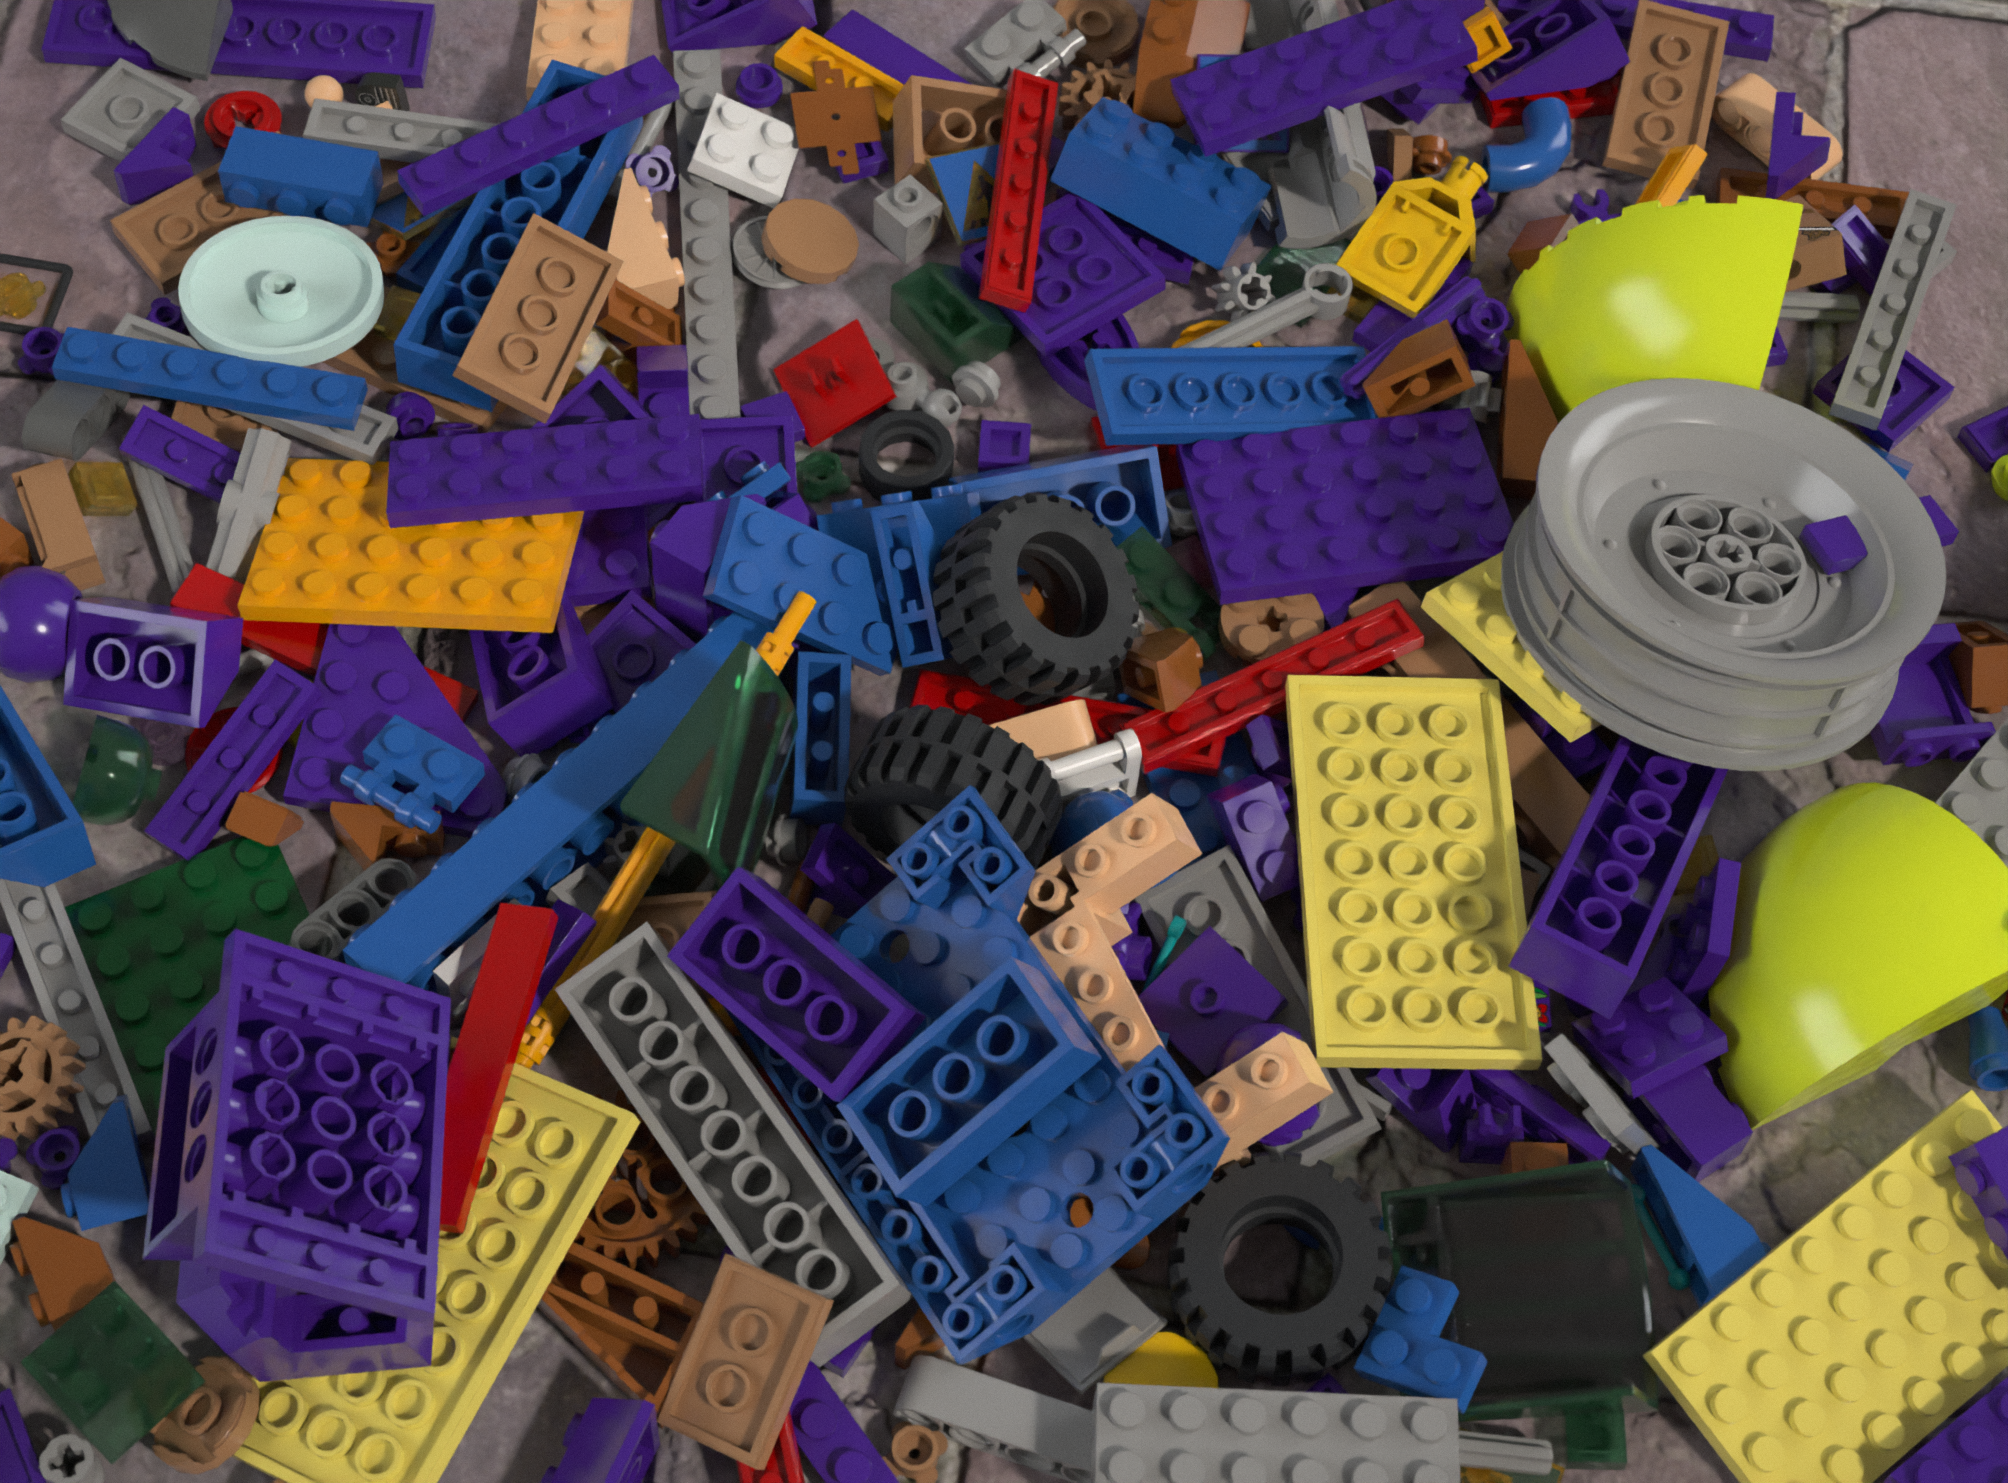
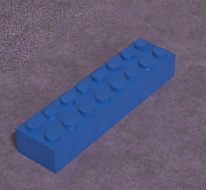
[393,59,643,412]

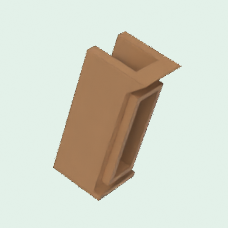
[11,458,106,591]

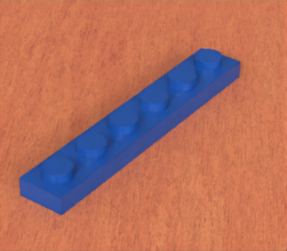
[52,327,368,431]

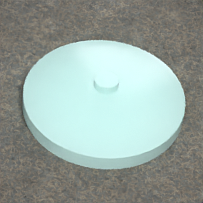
[178,216,384,367]

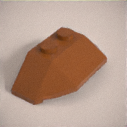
[1133,0,1250,129]

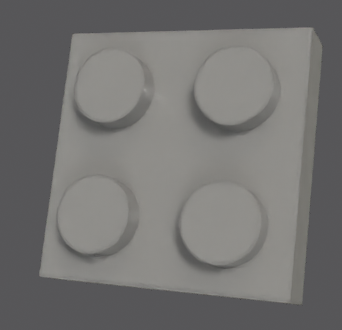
[60,58,200,162]

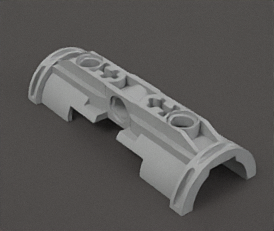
[1242,0,1377,249]

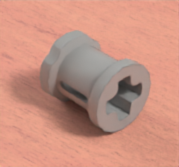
[39,1434,105,1483]

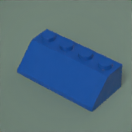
[948,445,1172,576]
[0,685,96,887]

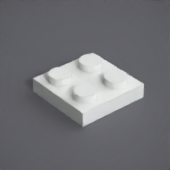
[687,93,799,208]

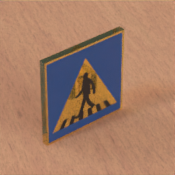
[924,142,1000,247]
[369,191,478,241]

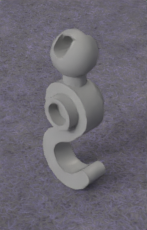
[868,337,962,427]

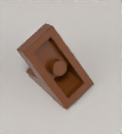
[595,279,682,363]
[330,801,445,871]

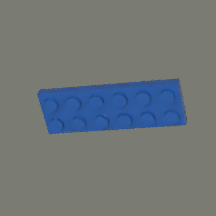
[1084,346,1379,446]

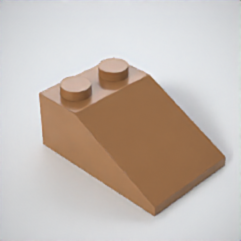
[893,75,1049,194]

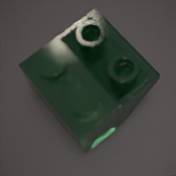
[890,261,1025,385]

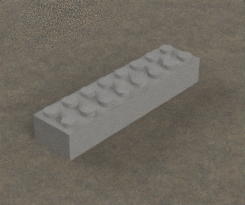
[555,922,913,1367]

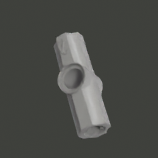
[206,428,291,584]

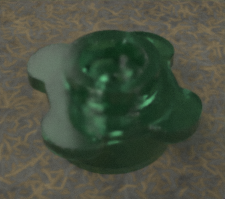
[796,451,851,503]

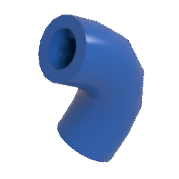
[1481,97,1572,193]

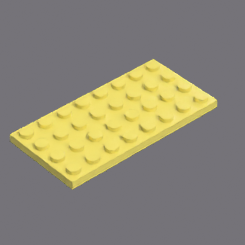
[1285,675,1542,1070]
[231,1035,640,1483]
[1642,1090,2008,1483]

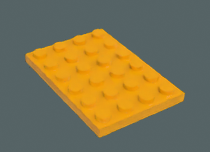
[237,458,584,633]

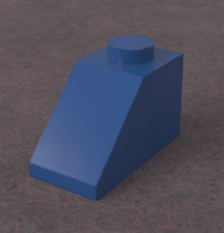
[61,1094,150,1231]

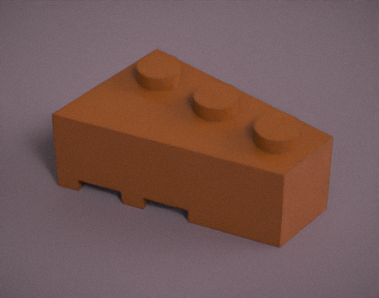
[537,1242,704,1430]

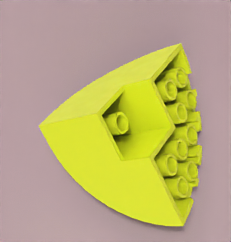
[1504,195,1804,423]
[1708,782,2008,1130]

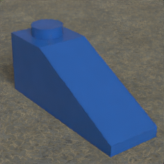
[871,501,954,668]
[1630,1144,1772,1308]

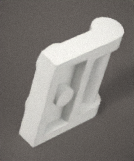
[1038,728,1142,812]

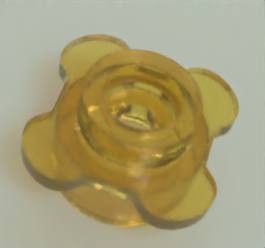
[0,272,46,319]

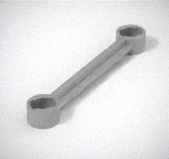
[1179,263,1353,348]

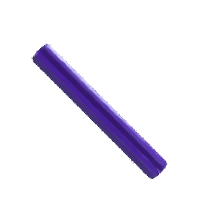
[1340,277,1485,399]

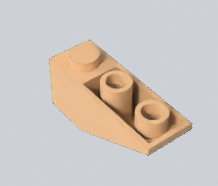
[607,168,685,309]

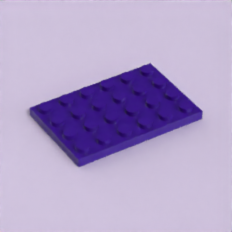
[1176,407,1514,605]

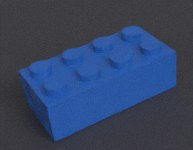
[1050,97,1272,271]
[837,956,1102,1206]

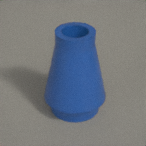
[1968,1006,2008,1091]

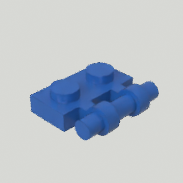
[340,714,485,834]

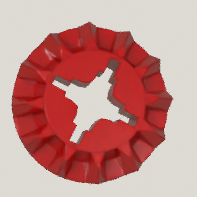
[204,91,283,150]

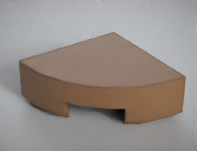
[1387,129,1413,182]

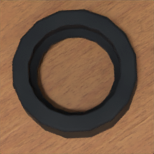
[859,409,955,502]

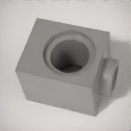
[873,174,943,265]

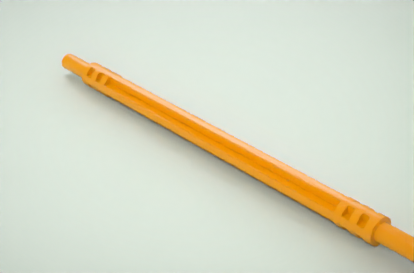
[515,591,817,1069]

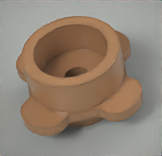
[883,1421,948,1483]

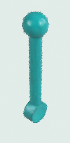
[1140,915,1187,994]
[1621,1184,1690,1290]

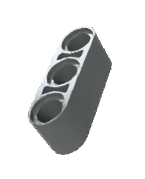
[22,380,131,461]
[289,858,417,964]

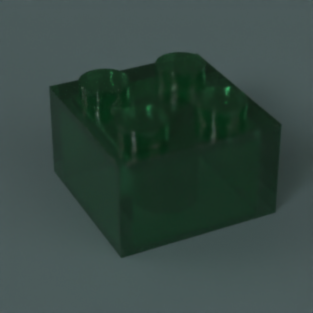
[20,1280,205,1464]

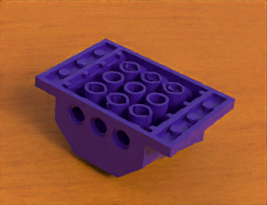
[143,929,451,1324]

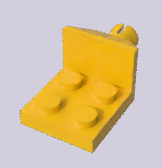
[1336,156,1488,319]

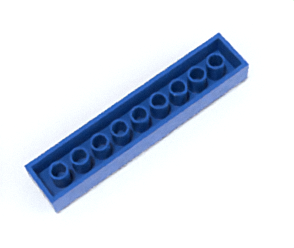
[343,611,790,994]

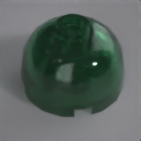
[73,715,163,826]

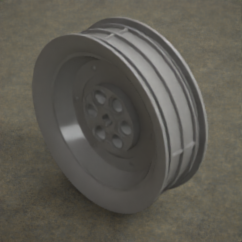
[1501,378,1946,771]

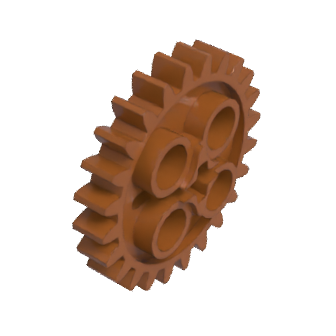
[573,1090,710,1270]

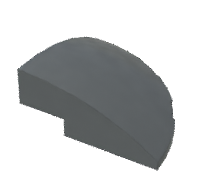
[107,0,233,81]

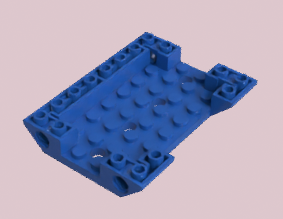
[723,785,1230,1365]

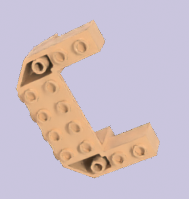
[1017,793,1334,1178]

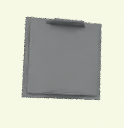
[1023,1267,1168,1395]

